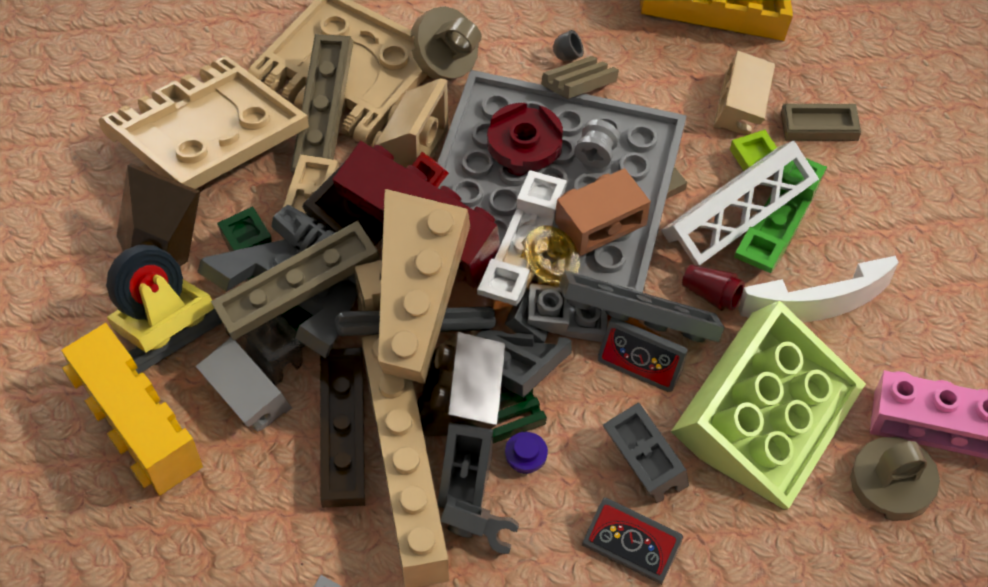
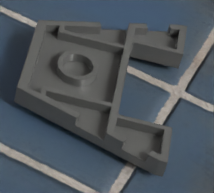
[198,239,358,358]

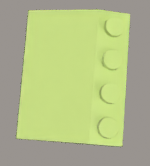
[671,301,866,510]

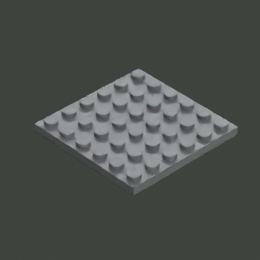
[438,70,687,292]

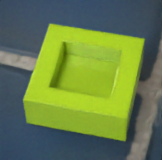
[730,129,777,171]

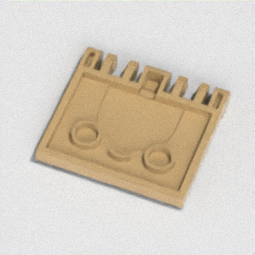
[248,0,428,146]
[99,56,309,189]

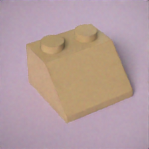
[372,78,448,168]

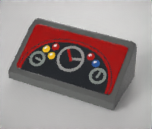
[598,317,688,392]
[582,497,683,585]

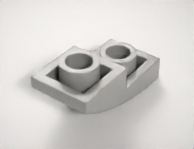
[527,284,607,342]

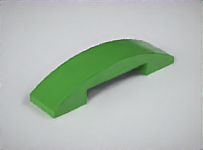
[734,158,827,273]

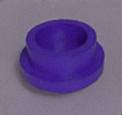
[505,432,548,474]

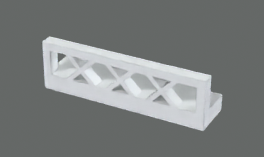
[661,141,819,266]

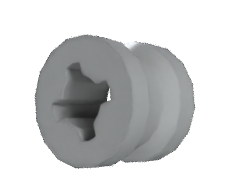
[574,119,620,168]

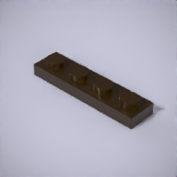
[320,347,365,508]

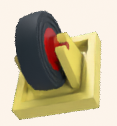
[106,245,214,353]

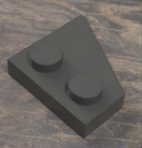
[476,329,572,397]

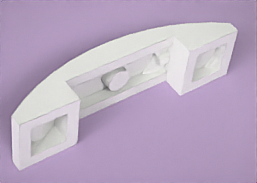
[477,170,567,306]
[738,256,898,322]

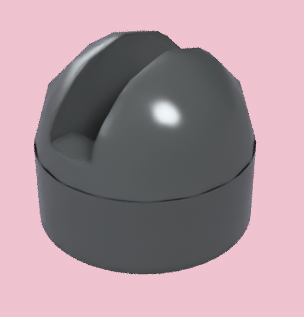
[553,30,584,61]

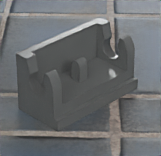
[603,402,689,502]

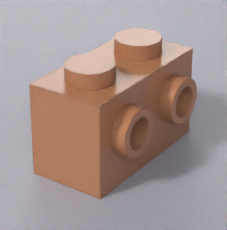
[555,168,651,257]

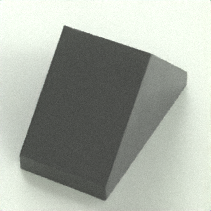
[437,422,493,508]

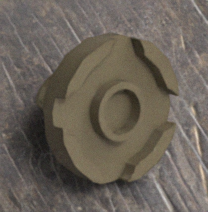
[410,6,482,80]
[850,437,940,521]

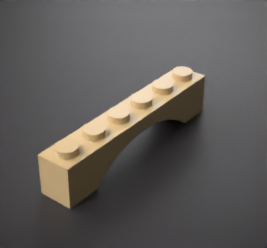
[361,334,449,587]

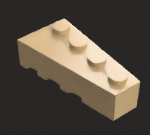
[378,189,470,384]

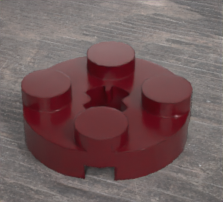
[487,103,563,176]

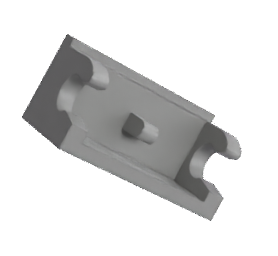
[196,337,292,432]

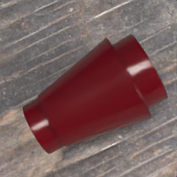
[682,264,745,311]

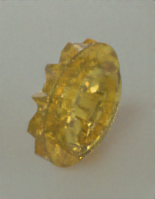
[520,225,580,287]

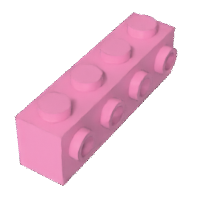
[870,370,988,459]

